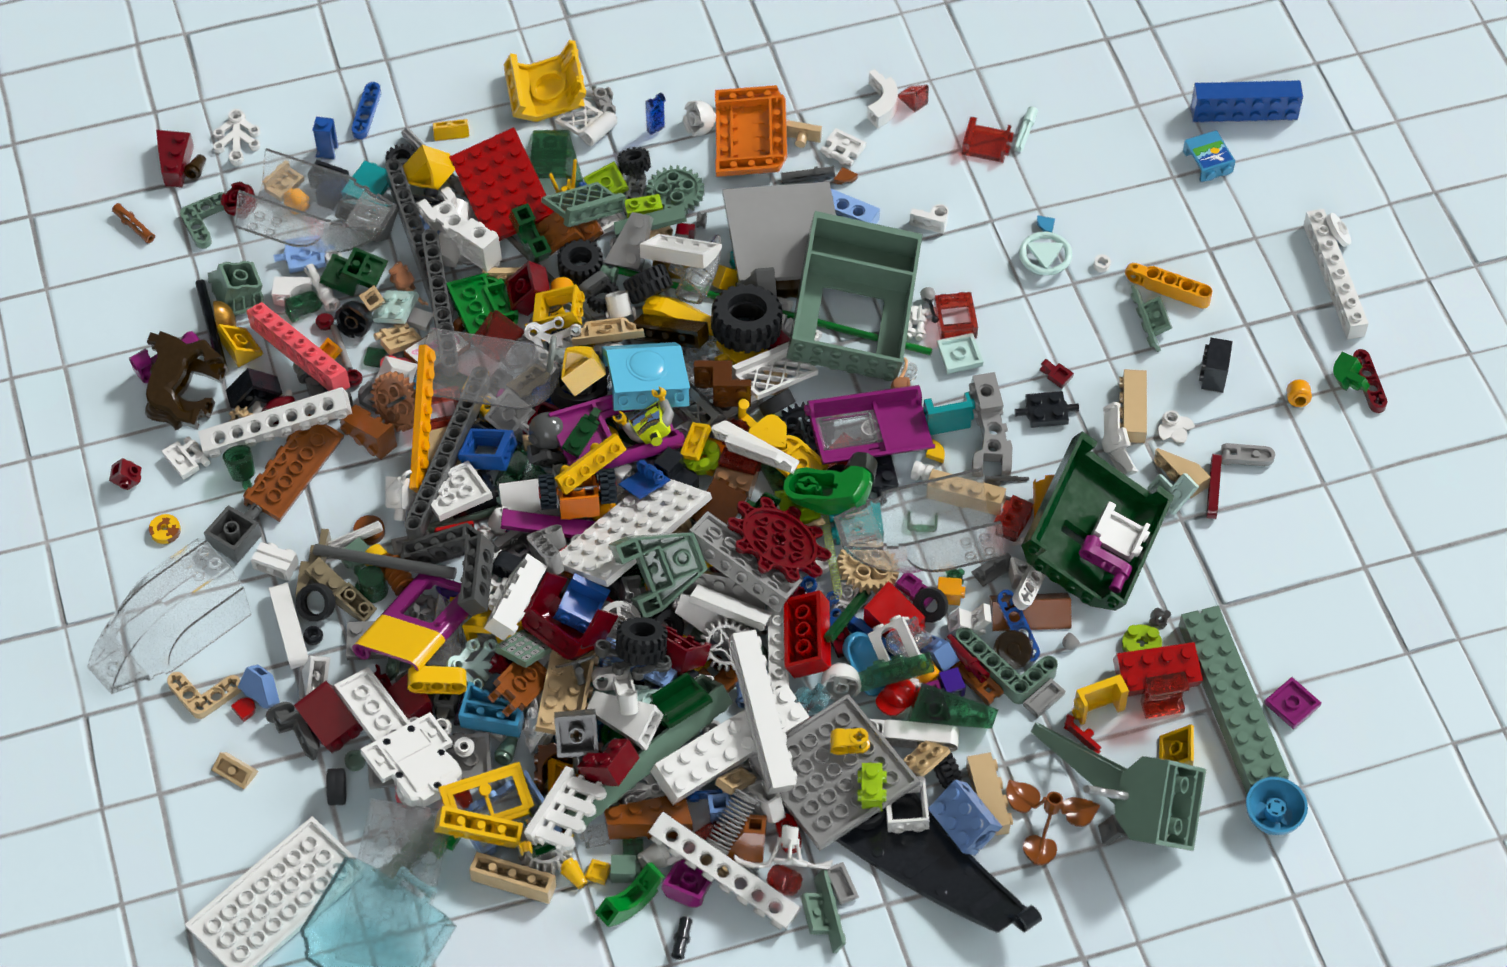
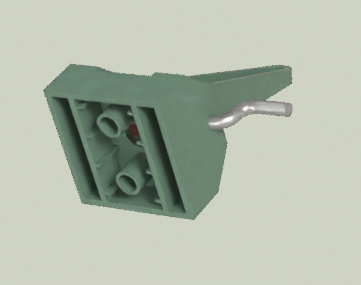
[1031,722,1206,851]

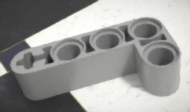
[526,525,567,575]

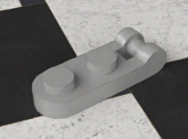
[1221,443,1275,466]

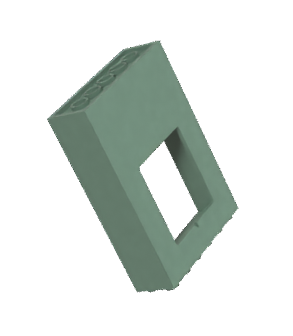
[786,211,923,381]

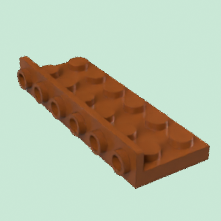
[243,414,344,522]

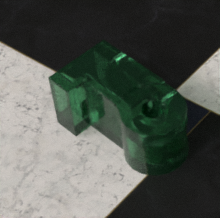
[284,291,322,323]

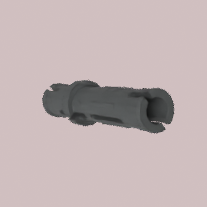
[781,166,835,184]

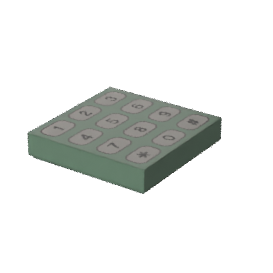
[495,630,552,668]

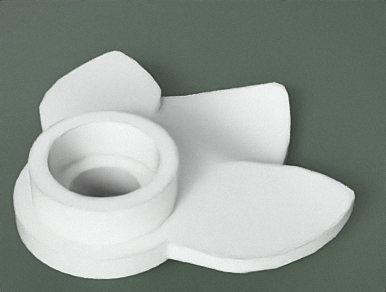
[1158,410,1195,443]

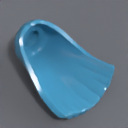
[843,632,901,696]

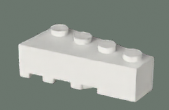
[484,554,548,641]

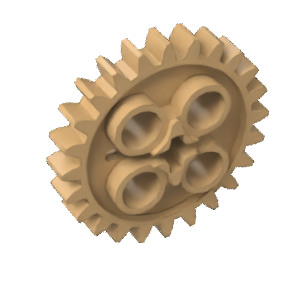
[836,541,899,594]

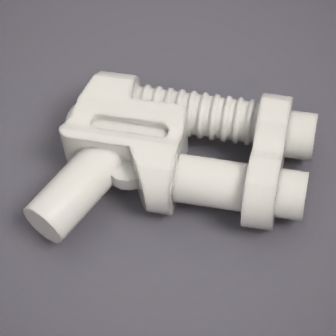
[907,305,936,341]

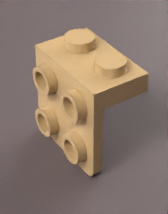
[903,740,950,776]

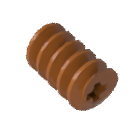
[378,554,414,596]

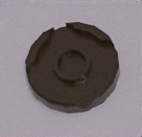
[993,630,1033,669]

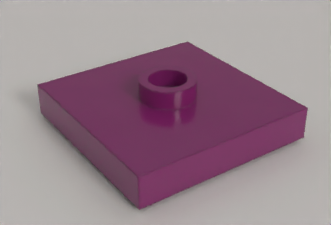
[1264,677,1322,730]

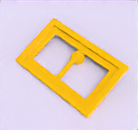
[438,762,534,839]

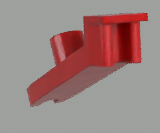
[1064,714,1102,754]

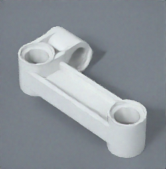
[591,666,638,715]

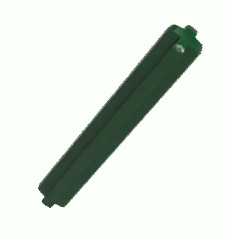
[824,590,872,643]

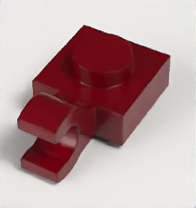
[1040,359,1074,389]

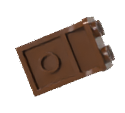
[534,743,604,798]

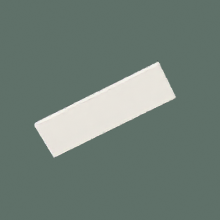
[439,198,474,267]

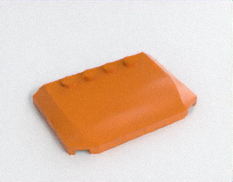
[715,85,787,177]

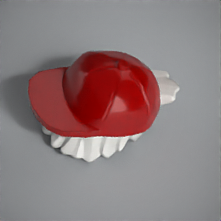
[876,676,920,719]

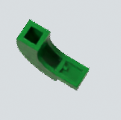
[595,862,665,927]

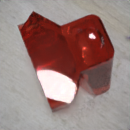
[470,310,524,363]

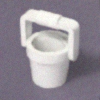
[638,837,685,869]

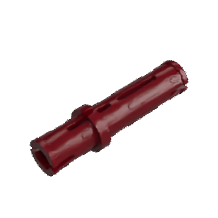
[944,634,990,683]

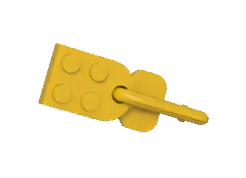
[738,399,829,478]

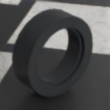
[550,368,607,409]

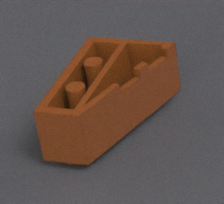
[339,404,397,460]

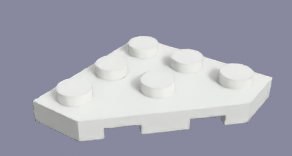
[431,461,493,521]

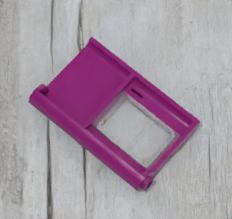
[804,385,935,465]

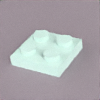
[373,290,420,324]
[937,333,983,374]

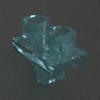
[795,683,831,714]

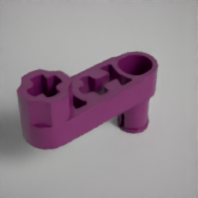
[1079,535,1132,593]

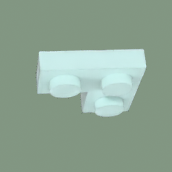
[1147,473,1199,515]

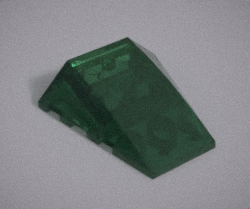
[526,130,584,187]

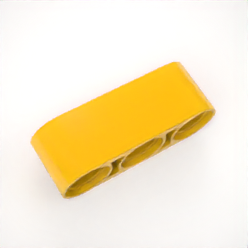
[408,666,467,694]

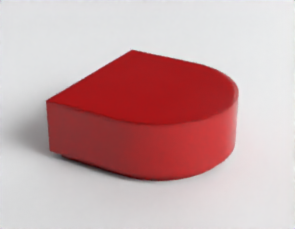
[231,697,256,722]

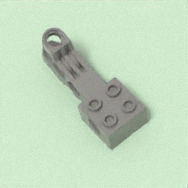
[968,372,1013,476]

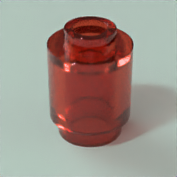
[694,821,724,842]

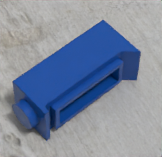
[312,116,338,160]

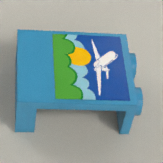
[1183,130,1236,182]

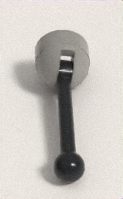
[920,287,939,323]

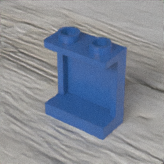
[553,573,610,633]

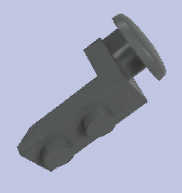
[266,702,320,761]

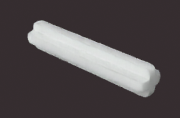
[328,521,383,548]

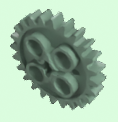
[646,165,704,214]

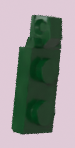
[562,407,601,458]

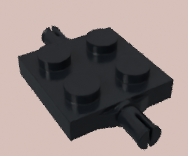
[1014,391,1079,428]
[871,455,899,502]

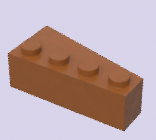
[604,796,694,840]

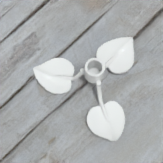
[734,826,833,869]

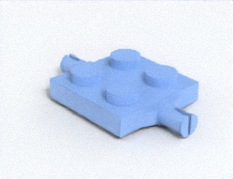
[274,234,336,273]

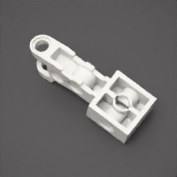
[416,187,502,272]

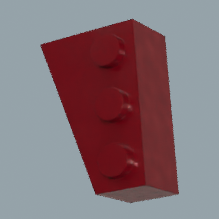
[156,130,194,188]

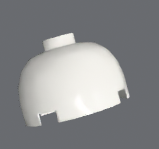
[683,101,716,137]
[821,663,861,701]

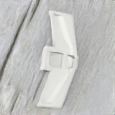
[1102,402,1139,476]

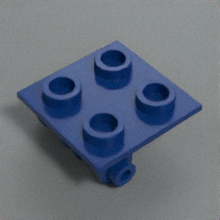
[618,460,671,499]

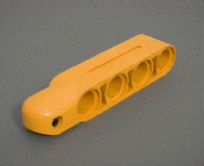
[1125,263,1213,309]

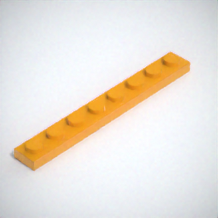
[409,344,436,493]

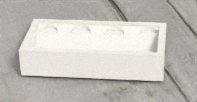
[640,234,722,269]
[499,476,561,517]

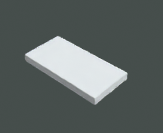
[688,584,772,631]

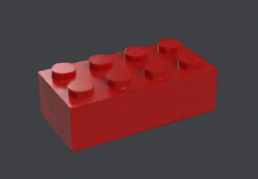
[784,590,831,679]
[1113,642,1203,696]

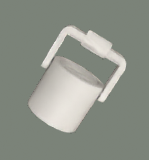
[605,290,637,321]

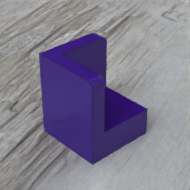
[938,667,966,697]

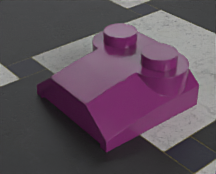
[661,859,714,908]

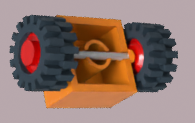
[538,468,617,520]

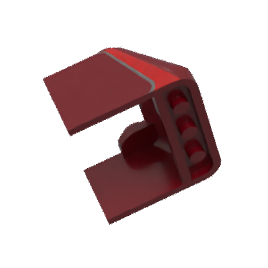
[521,572,619,661]

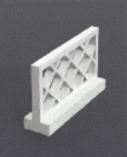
[732,342,818,400]

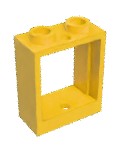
[532,284,585,332]

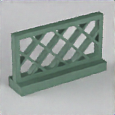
[541,182,626,227]

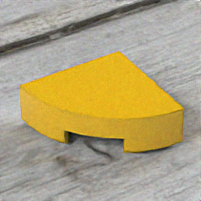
[926,439,945,463]

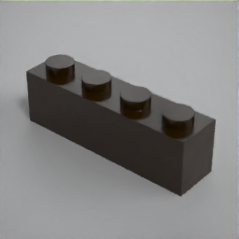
[633,314,709,349]

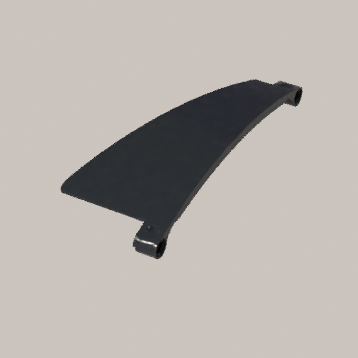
[836,793,1042,933]

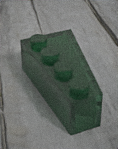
[907,683,999,729]

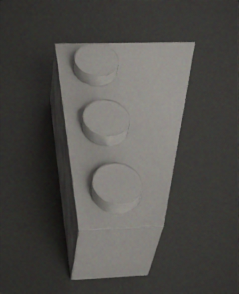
[603,212,653,272]

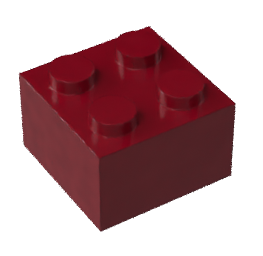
[506,261,550,316]

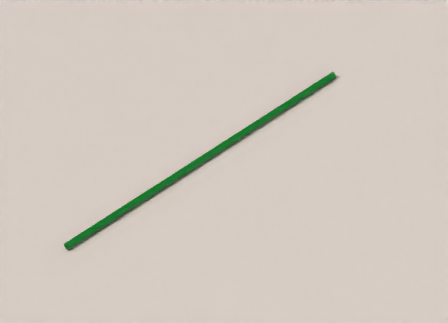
[616,266,932,356]

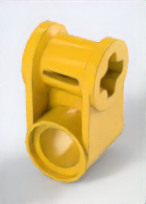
[830,728,870,755]

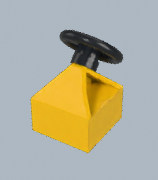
[402,145,455,206]

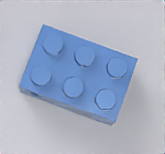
[928,780,1002,856]

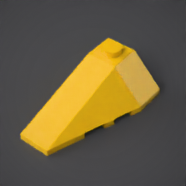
[642,295,713,336]

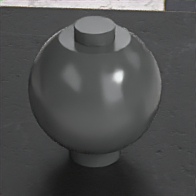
[528,412,563,450]

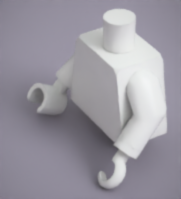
[385,470,417,521]

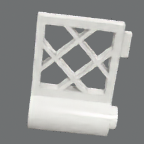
[555,99,617,146]

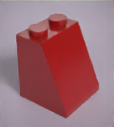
[863,581,926,651]

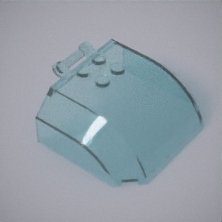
[300,857,457,967]

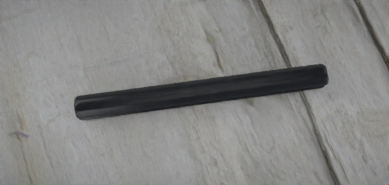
[195,279,227,366]

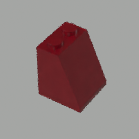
[386,673,433,720]
[294,681,364,753]

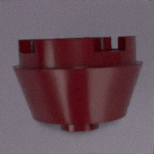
[221,182,258,218]

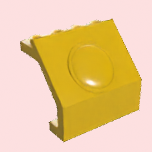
[503,40,586,122]

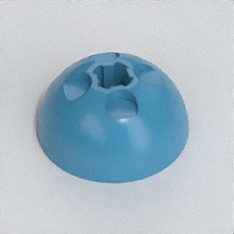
[1246,777,1308,835]

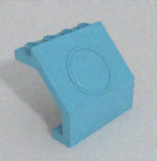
[601,342,690,411]

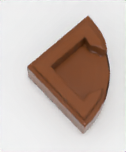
[833,167,858,185]

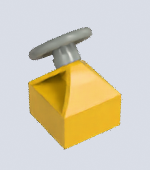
[546,335,606,396]

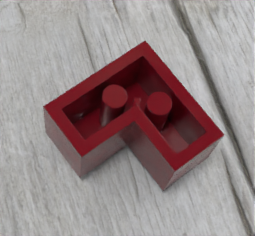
[577,739,640,786]

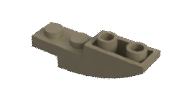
[304,557,377,622]

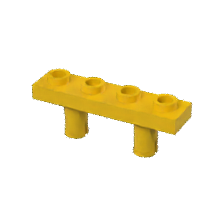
[554,433,626,495]

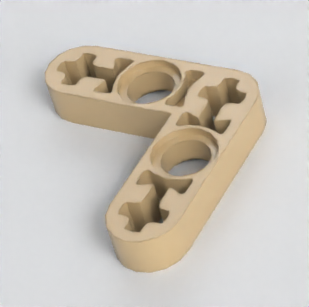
[167,672,242,719]

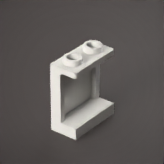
[1091,501,1150,562]

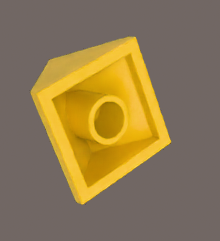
[217,324,263,367]
[1159,724,1194,766]

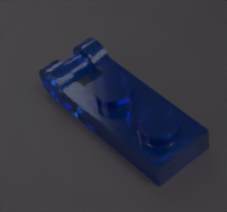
[645,92,666,135]

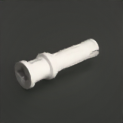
[304,264,340,312]

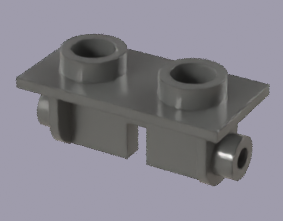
[971,553,1011,586]

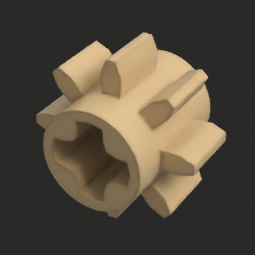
[229,405,253,422]

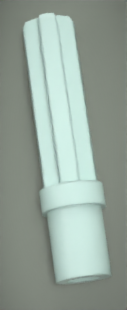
[1013,106,1038,152]

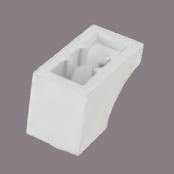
[272,277,313,306]

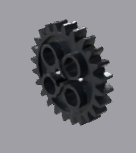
[778,402,835,455]

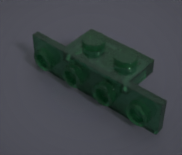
[858,652,934,692]

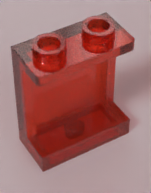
[962,117,1014,162]
[1140,671,1190,719]

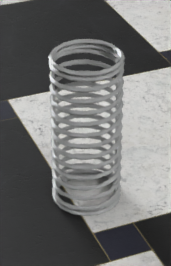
[706,788,758,855]

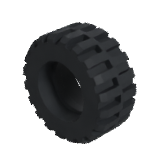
[711,284,783,353]

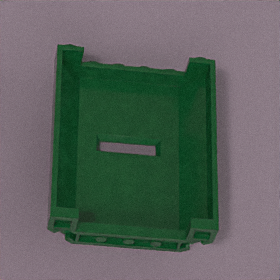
[1021,431,1174,611]

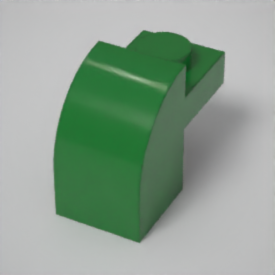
[1333,352,1370,392]

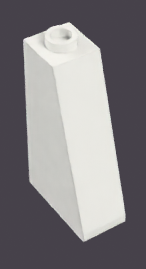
[672,593,746,650]
[587,691,663,751]

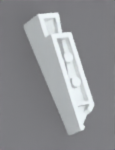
[711,421,799,474]

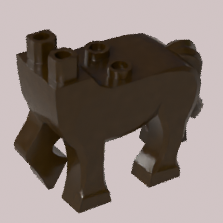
[145,331,228,430]

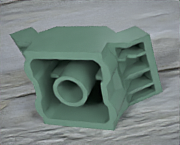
[208,261,264,316]

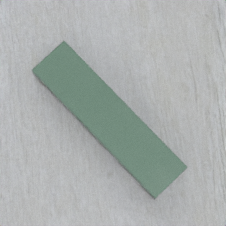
[614,204,687,238]

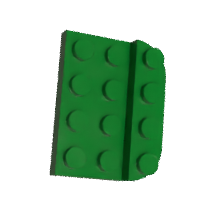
[446,273,519,342]

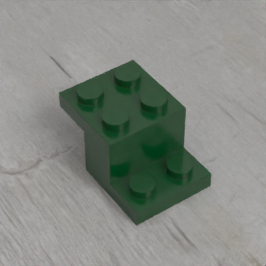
[319,247,388,297]

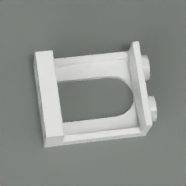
[868,615,928,678]

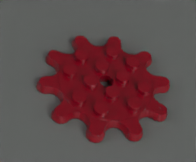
[727,497,832,583]

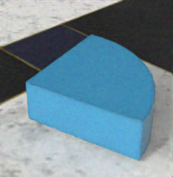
[1037,215,1055,232]

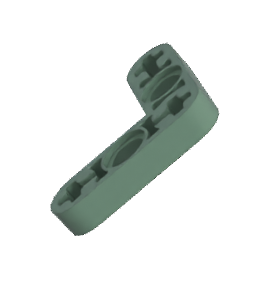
[180,192,226,249]

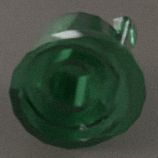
[222,445,255,490]
[354,565,389,603]

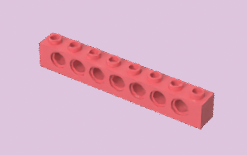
[246,302,350,391]

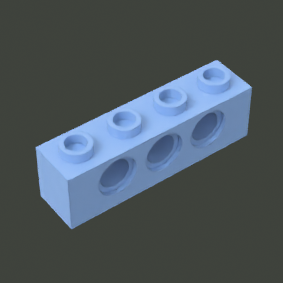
[815,182,880,224]

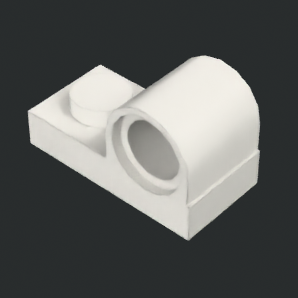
[909,204,948,234]

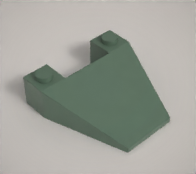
[609,532,708,618]

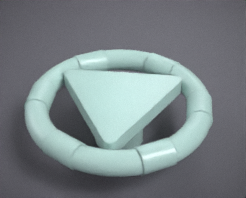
[1019,232,1072,275]

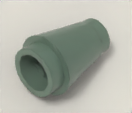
[494,736,518,765]

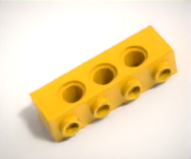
[434,806,523,849]

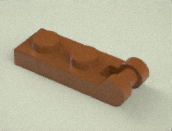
[950,660,1004,706]

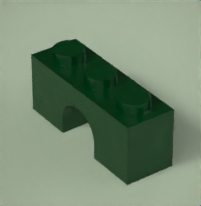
[509,203,552,263]

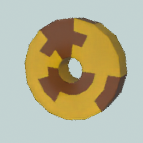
[149,514,181,544]

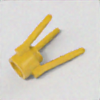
[549,159,577,204]

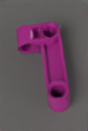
[129,331,200,384]

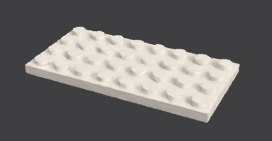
[559,479,712,587]
[185,816,368,967]

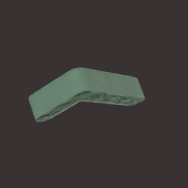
[955,628,1058,704]

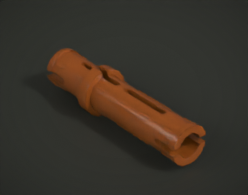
[112,203,155,244]

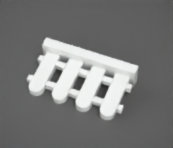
[524,766,607,852]

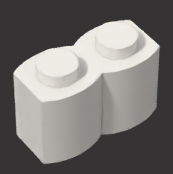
[748,780,786,823]

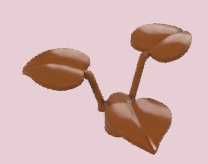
[1006,779,1100,865]

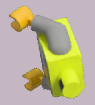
[613,386,674,446]

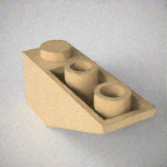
[1154,448,1211,498]

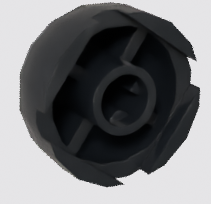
[334,301,373,338]

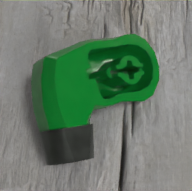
[783,452,877,515]

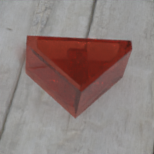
[898,84,929,112]

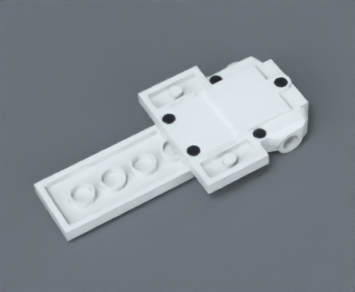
[334,667,462,809]

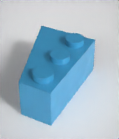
[458,681,524,738]

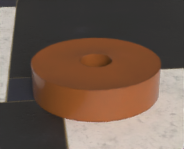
[353,515,385,545]

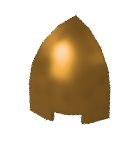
[213,301,237,332]

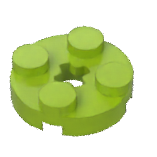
[684,440,722,475]
[1122,624,1162,652]

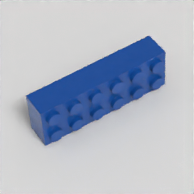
[1190,80,1303,122]

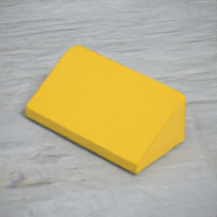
[432,119,470,141]

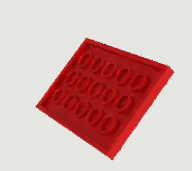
[449,127,554,241]

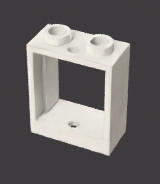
[886,776,929,833]

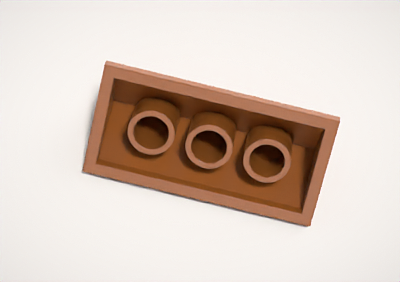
[989,593,1072,631]

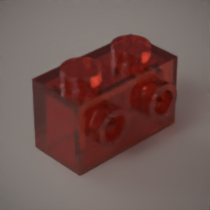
[993,495,1034,542]

